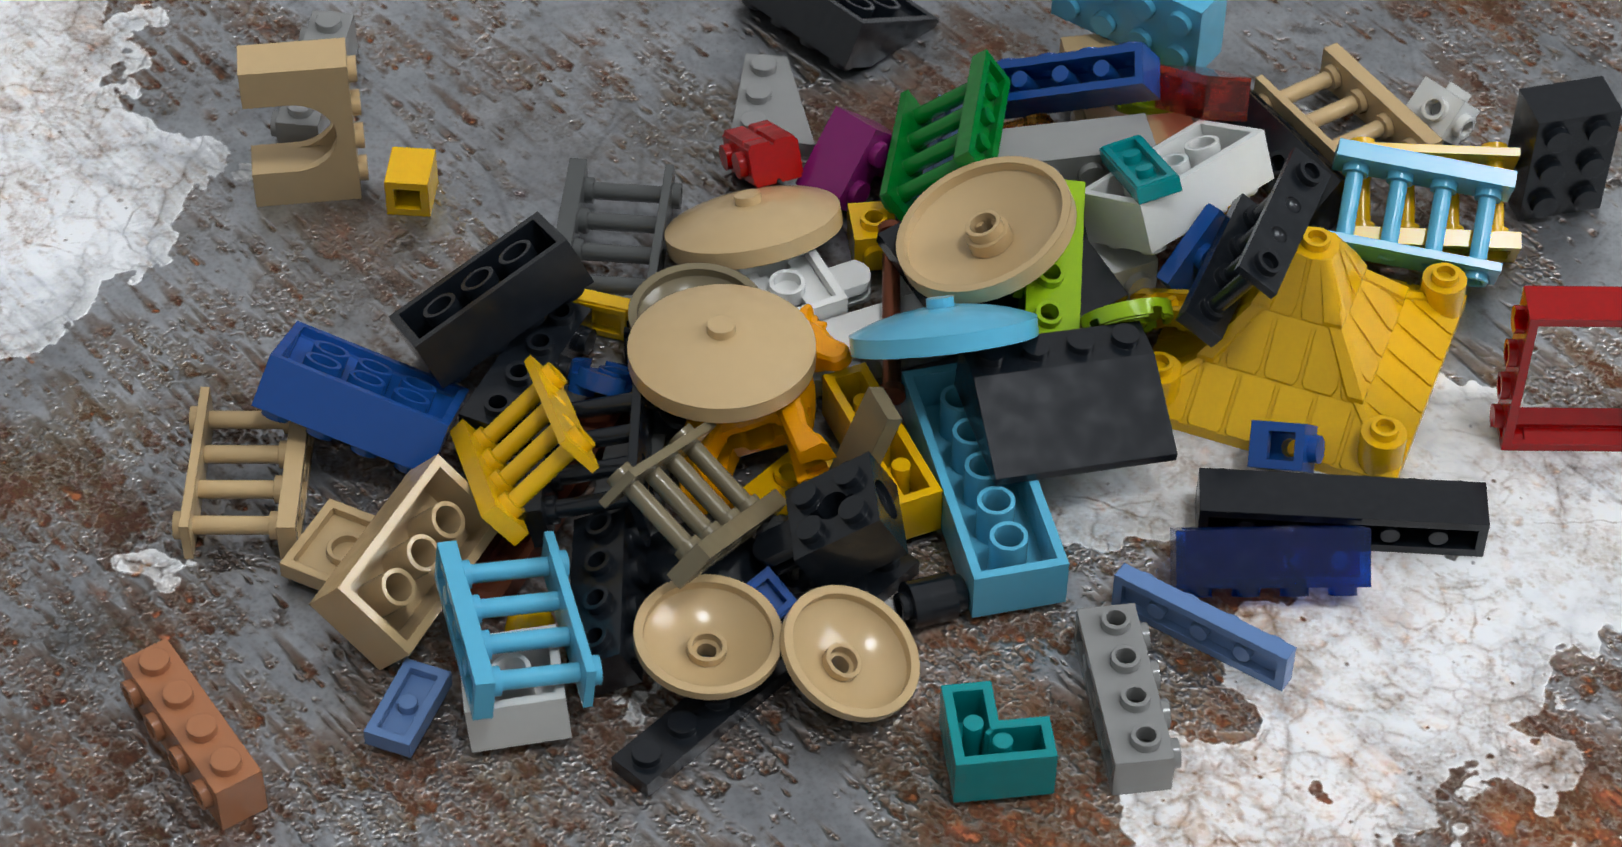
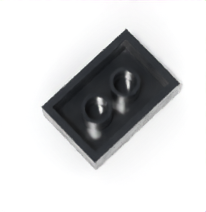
[1508,76,1622,221]

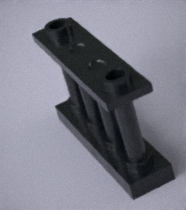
[1175,147,1331,348]
[522,383,660,548]

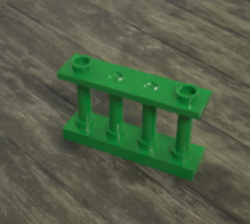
[879,49,1011,221]

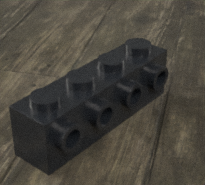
[1202,80,1345,230]
[458,302,597,462]
[567,508,651,697]

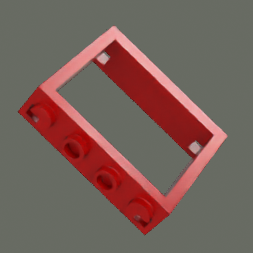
[1490,286,1622,452]

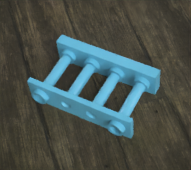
[1328,138,1518,288]
[434,530,603,720]

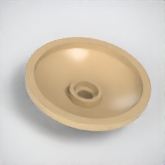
[633,574,782,700]
[780,585,920,722]

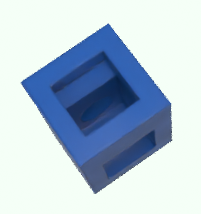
[1247,420,1325,473]

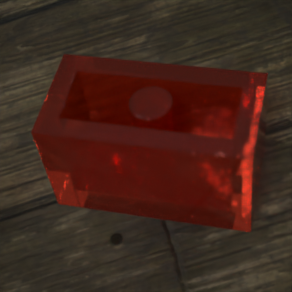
[1155,65,1251,122]

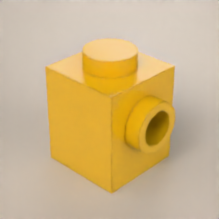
[847,201,895,271]

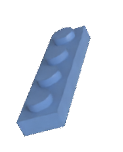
[1111,563,1297,691]

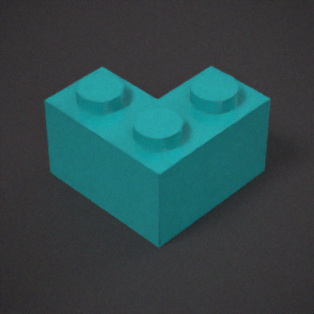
[939,681,1058,803]

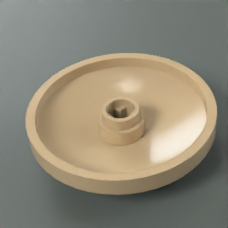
[896,156,1077,304]
[664,185,843,270]
[627,284,816,423]

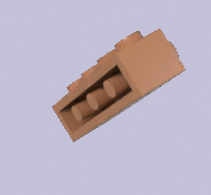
[120,638,268,831]

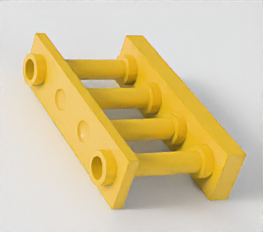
[1350,137,1522,263]
[449,355,599,546]

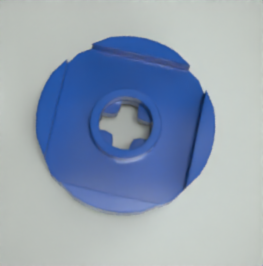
[567,357,633,397]

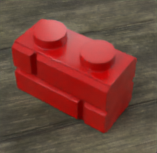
[719,120,804,188]

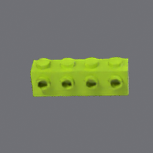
[1011,179,1085,334]

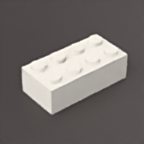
[1084,119,1274,255]

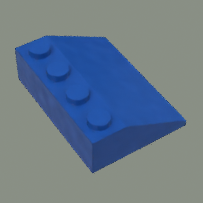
[251,321,469,474]

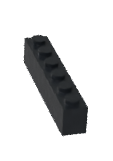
[1195,468,1490,557]

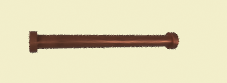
[878,219,906,406]

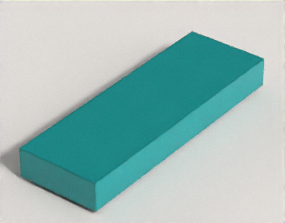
[1099,134,1183,205]

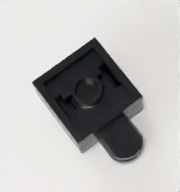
[752,451,908,587]

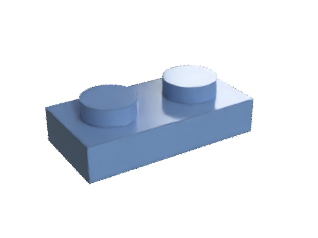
[363,658,453,758]

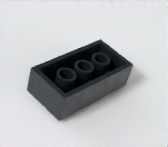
[389,211,594,389]

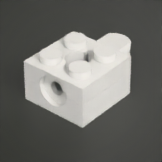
[736,249,871,321]

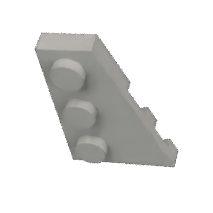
[731,53,815,157]

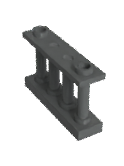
[556,158,683,295]

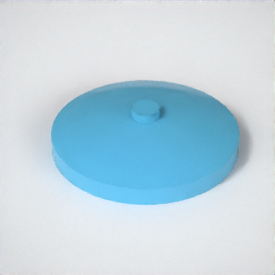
[849,295,1039,360]

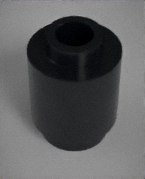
[893,572,969,630]

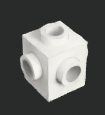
[1406,76,1480,145]

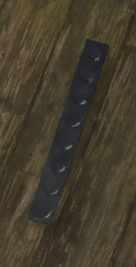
[611,553,920,798]

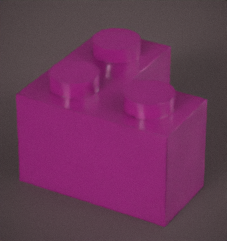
[795,106,893,211]

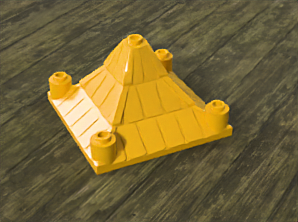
[1153,205,1467,478]

